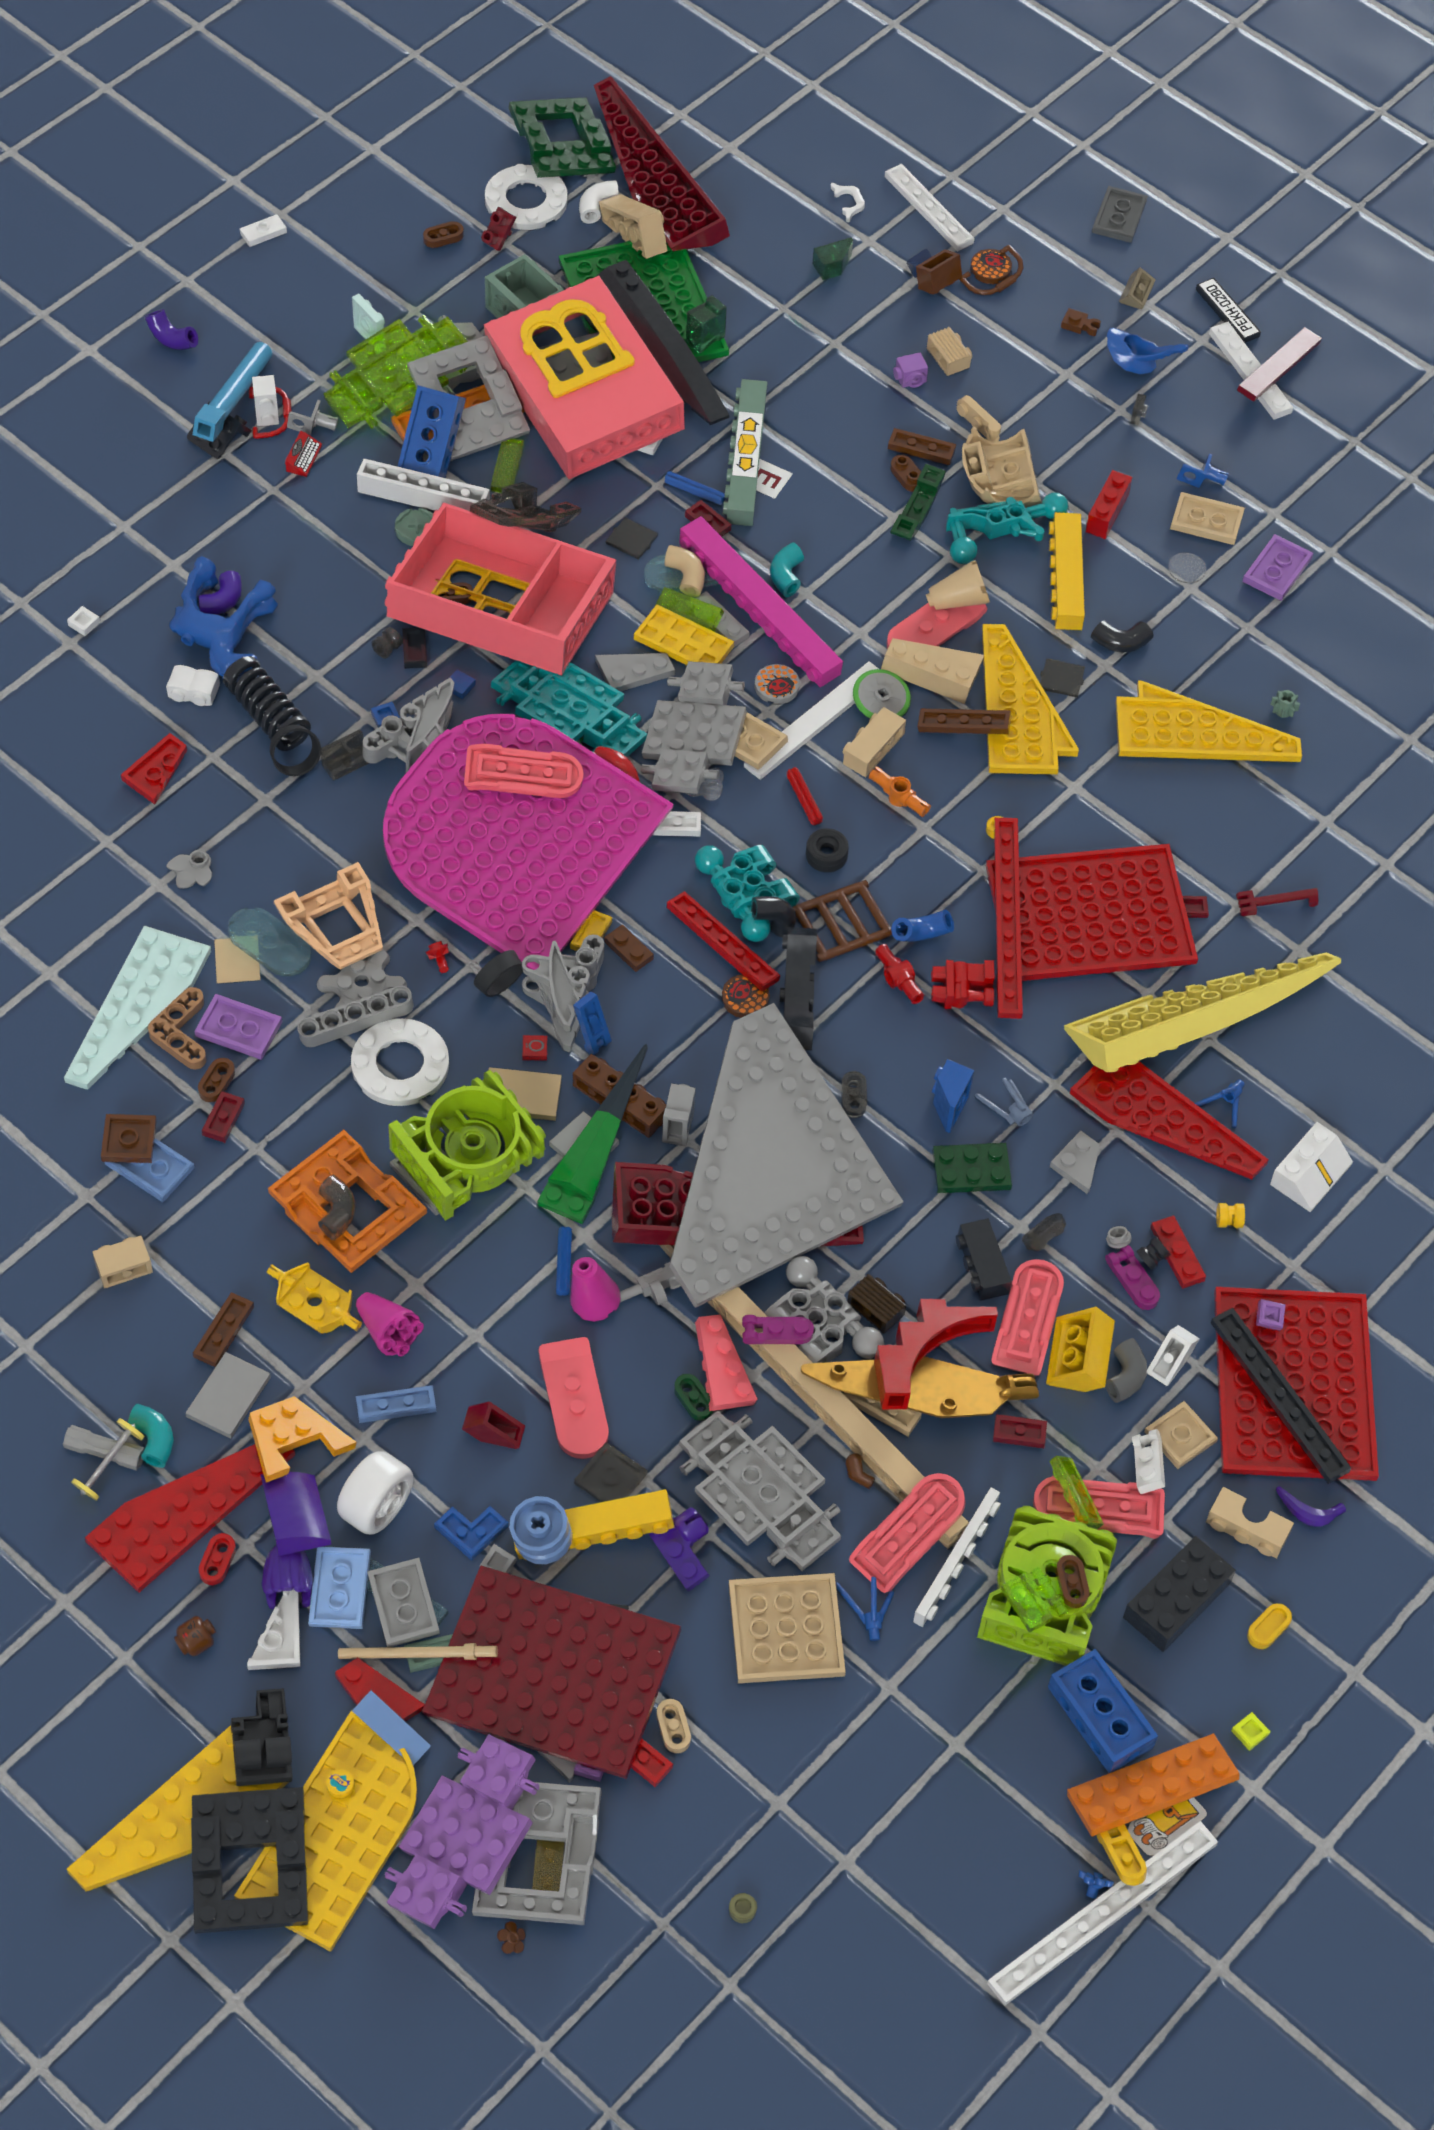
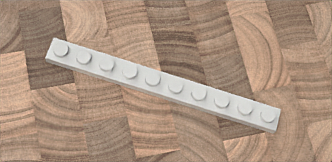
[987,1821,1218,2006]

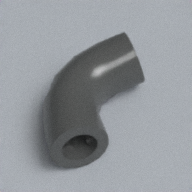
[1106,1338,1147,1403]

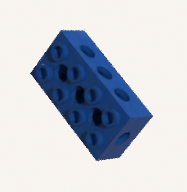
[397,385,466,478]
[1048,1649,1158,1773]

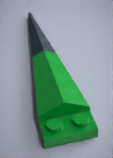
[537,1044,647,1224]

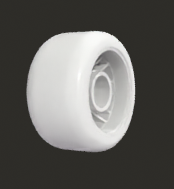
[337,1451,414,1535]

